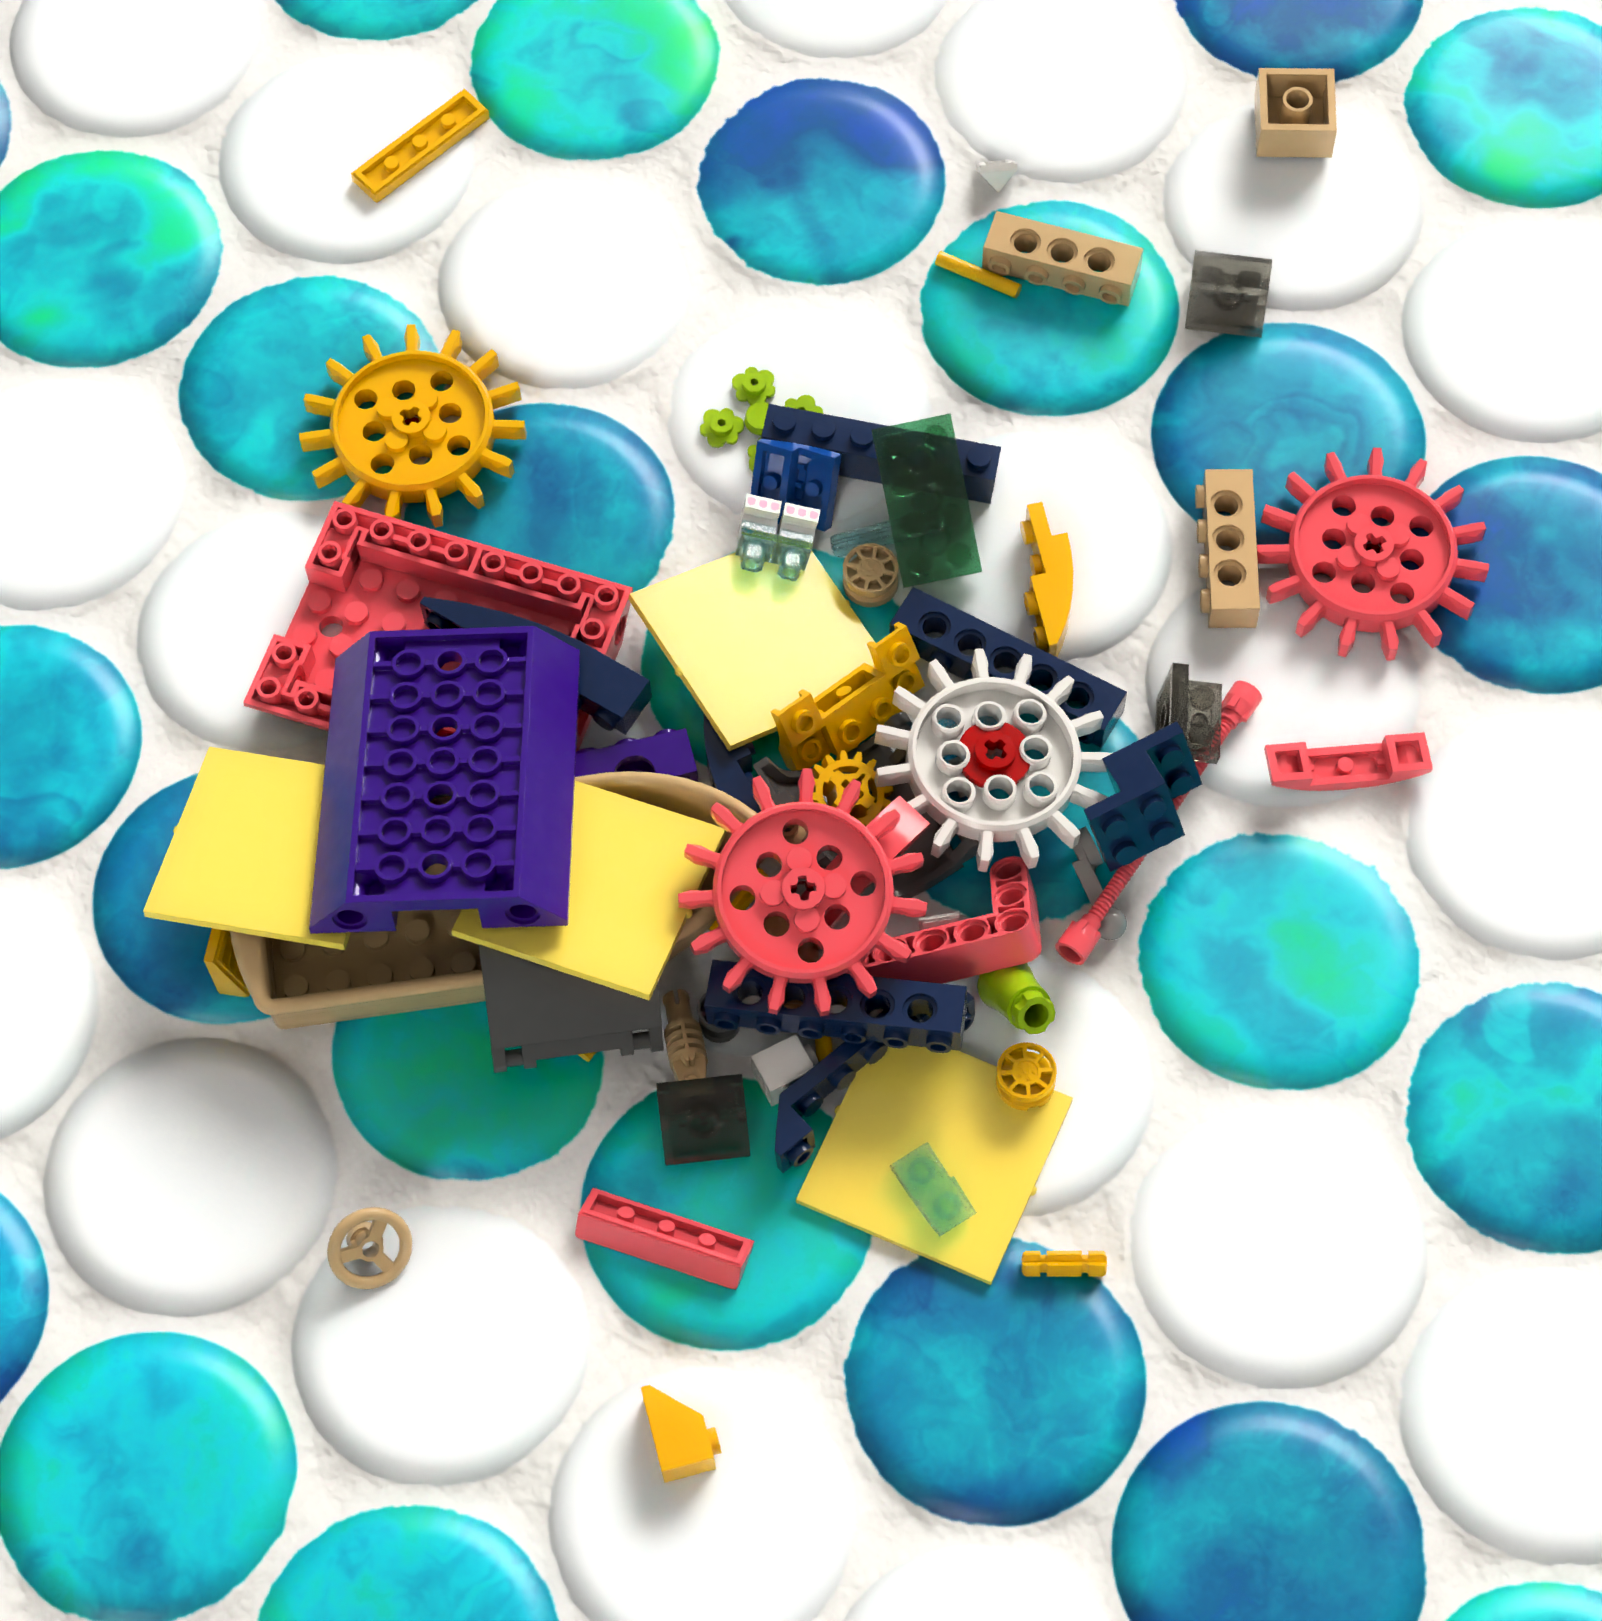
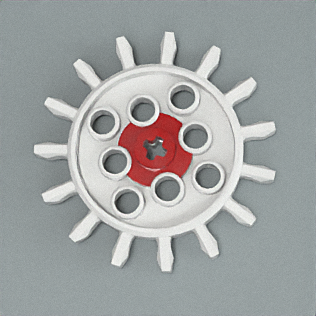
[874,648,1112,872]

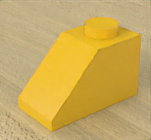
[641,1385,722,1483]

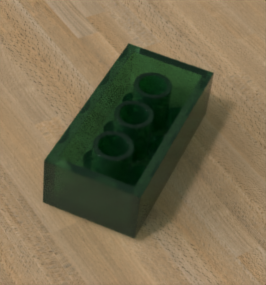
[871,413,983,588]

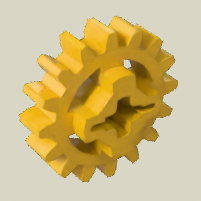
[812,750,893,826]

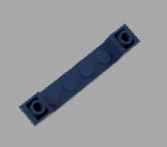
[775,992,975,1173]

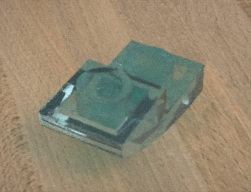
[890,1142,977,1237]

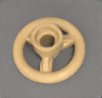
[327,1207,412,1289]

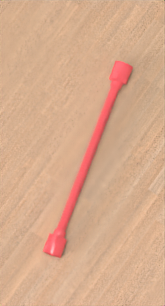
[1055,681,1262,965]

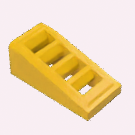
[204,928,250,997]

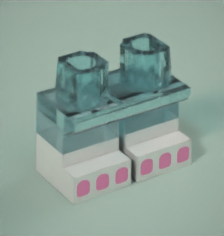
[735,494,821,581]

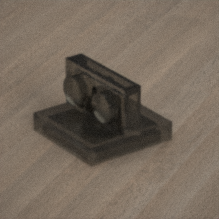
[1185,250,1272,338]
[1155,663,1222,764]
[656,1074,751,1166]

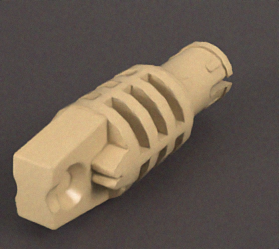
[663,989,708,1095]

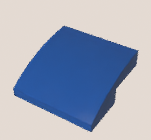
[750,439,842,532]

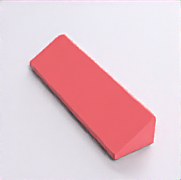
[575,1188,754,1290]

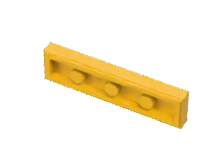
[351,89,490,203]

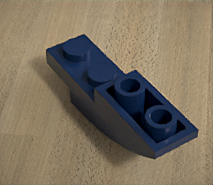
[704,714,761,813]

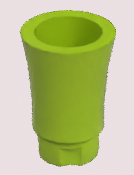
[977,963,1056,1034]

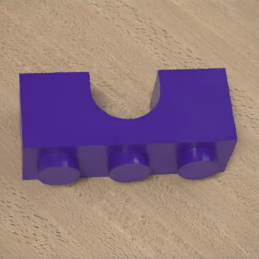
[575,728,699,782]

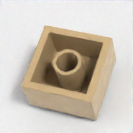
[1254,68,1337,158]

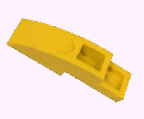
[1020,502,1073,658]

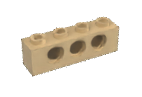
[982,211,1144,307]
[1195,469,1260,628]

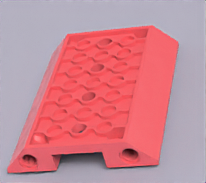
[243,501,633,752]

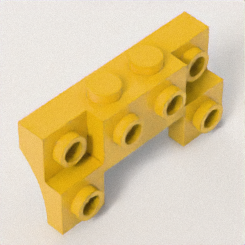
[770,622,925,771]

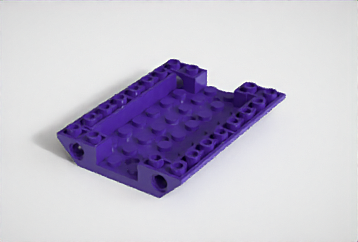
[309,626,580,934]

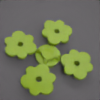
[700,367,823,472]

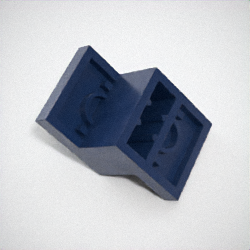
[1084,721,1202,872]

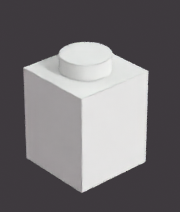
[751,1034,819,1107]

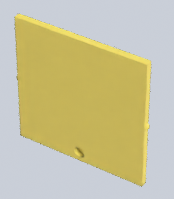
[628,536,876,751]
[143,747,351,950]
[452,781,726,1001]
[796,1045,1073,1285]

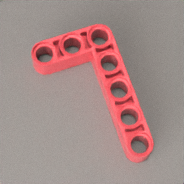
[846,856,1042,984]

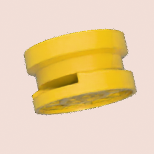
[996,1042,1057,1111]

